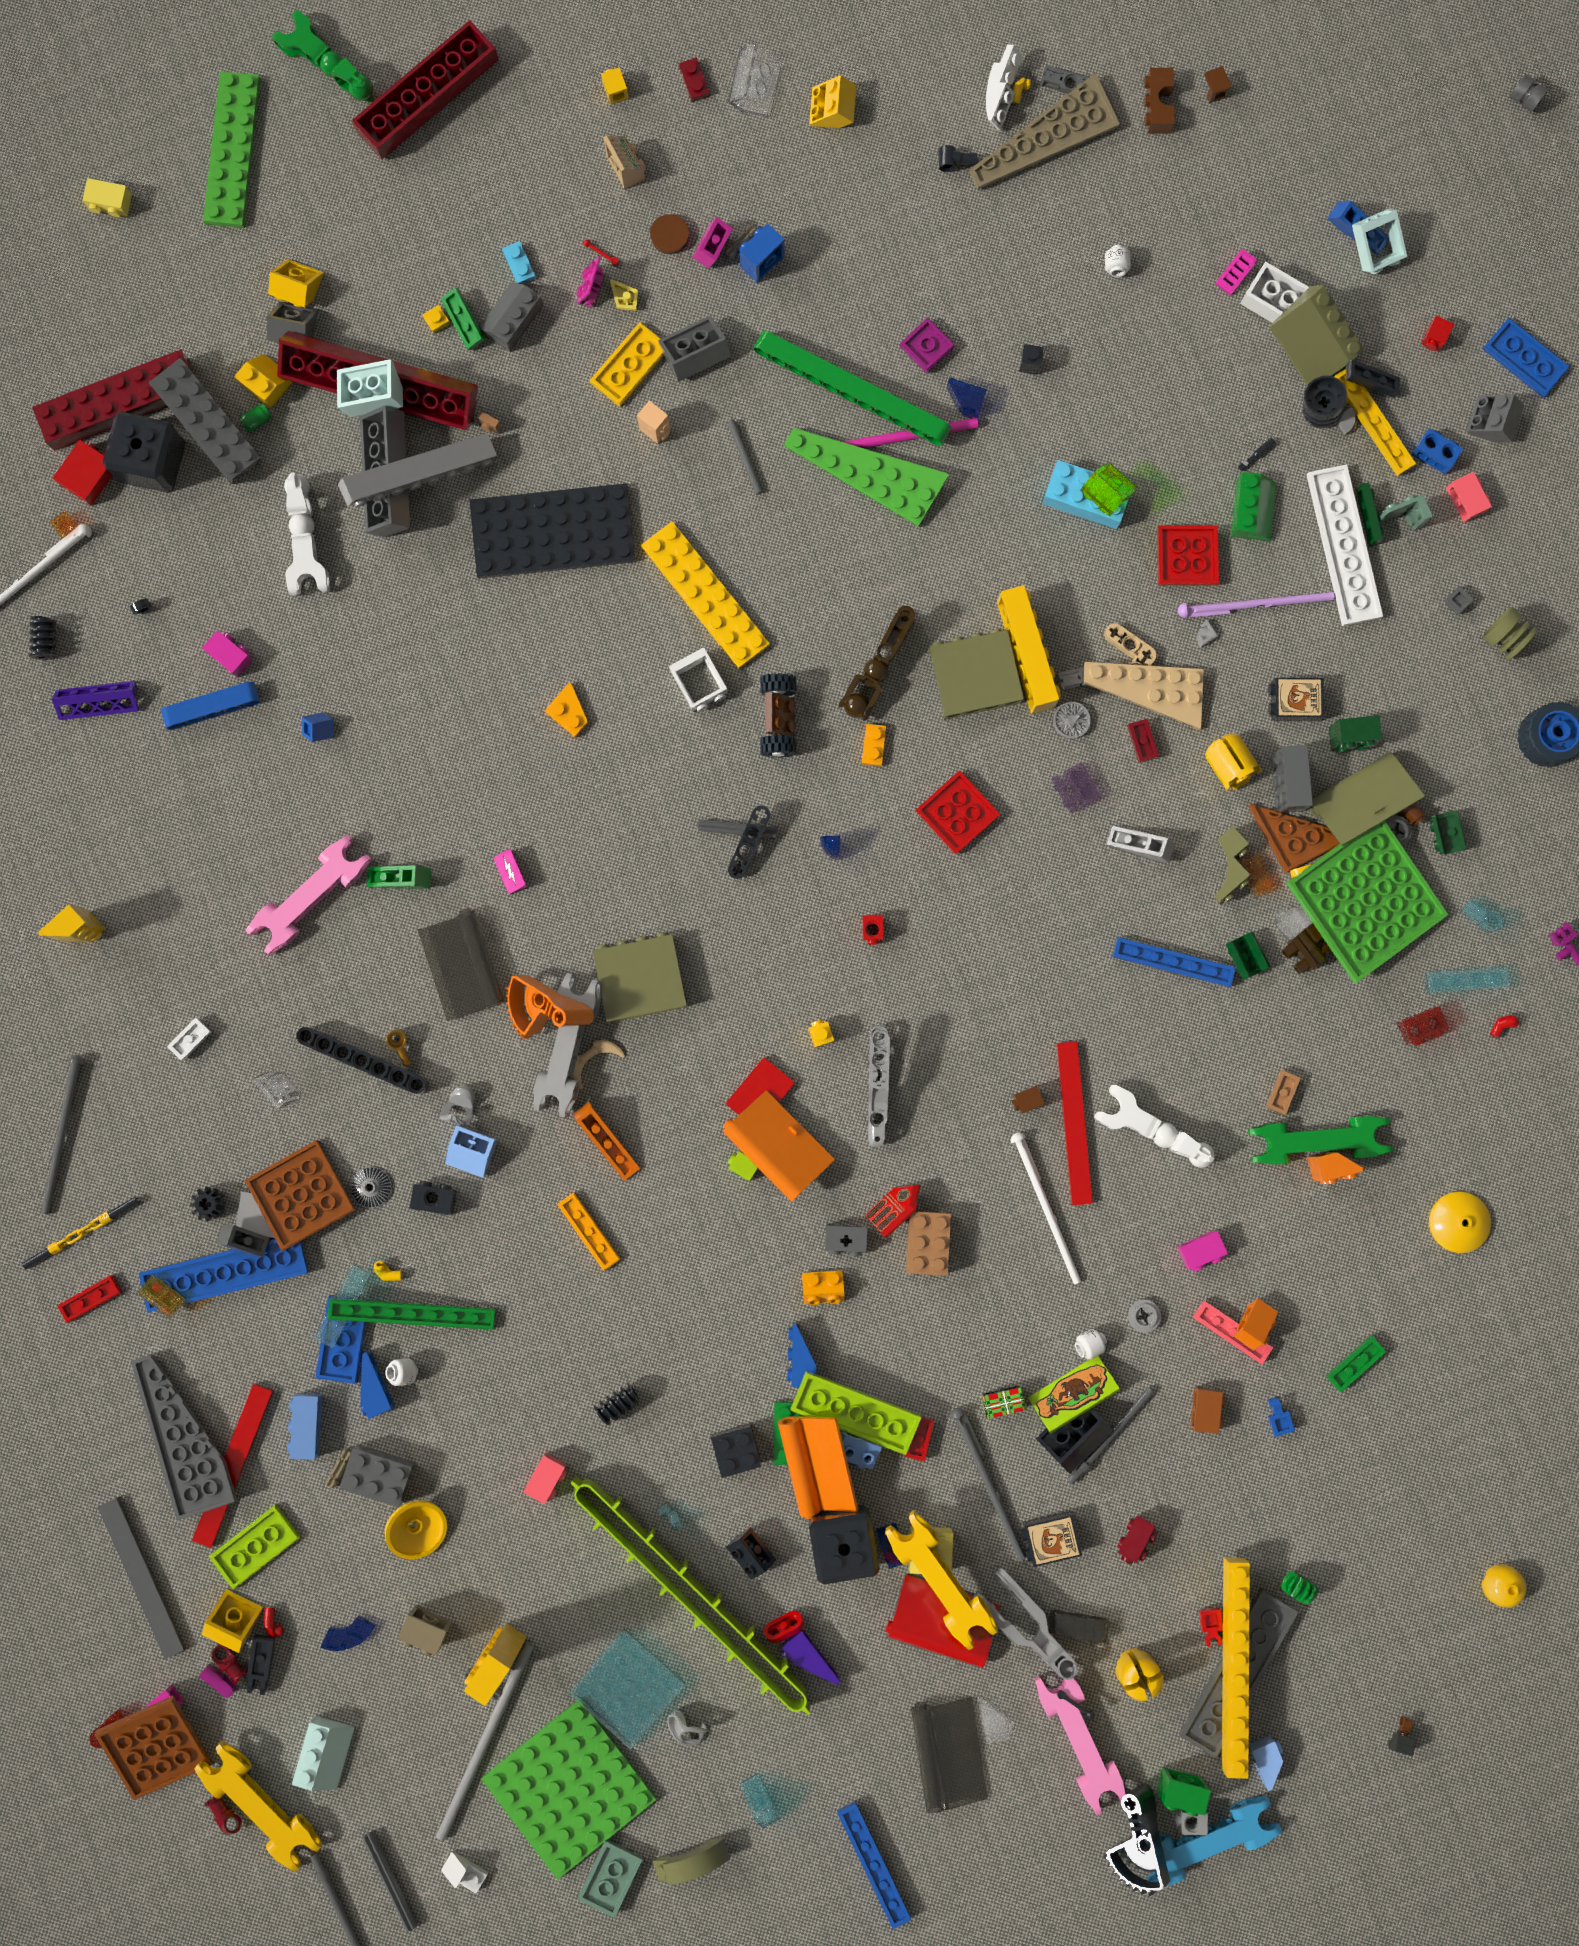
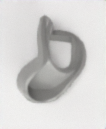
[440,1086,475,1127]
[668,1710,709,1746]

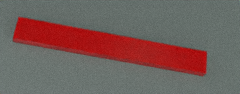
[1056,1042,1093,1205]
[192,1383,274,1548]

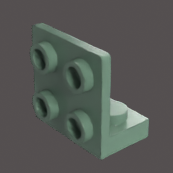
[1378,495,1433,531]

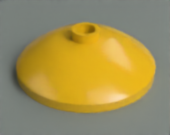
[1429,1192,1491,1253]
[385,1500,447,1560]

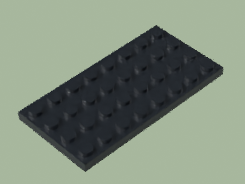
[469,483,635,579]

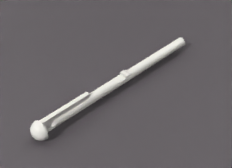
[0,524,92,606]
[1011,1132,1081,1284]

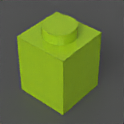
[728,1151,757,1181]

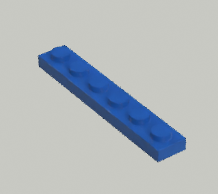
[1112,937,1236,987]
[837,1801,911,1929]

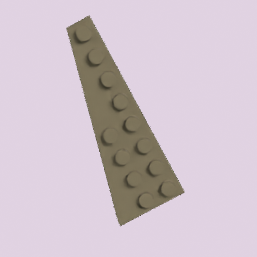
[969,72,1120,190]

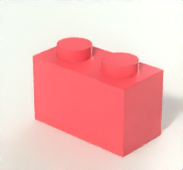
[1446,472,1492,523]
[523,1453,568,1504]

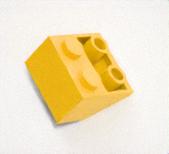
[809,75,857,128]

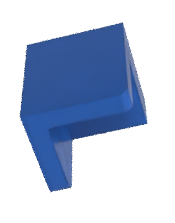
[302,712,334,742]

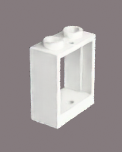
[669,648,728,712]

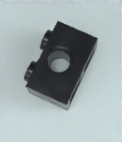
[409,1181,457,1215]

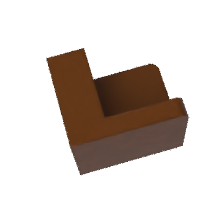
[1205,66,1231,103]

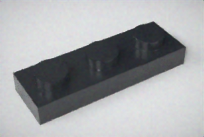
[1346,359,1400,398]

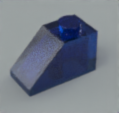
[947,377,987,418]

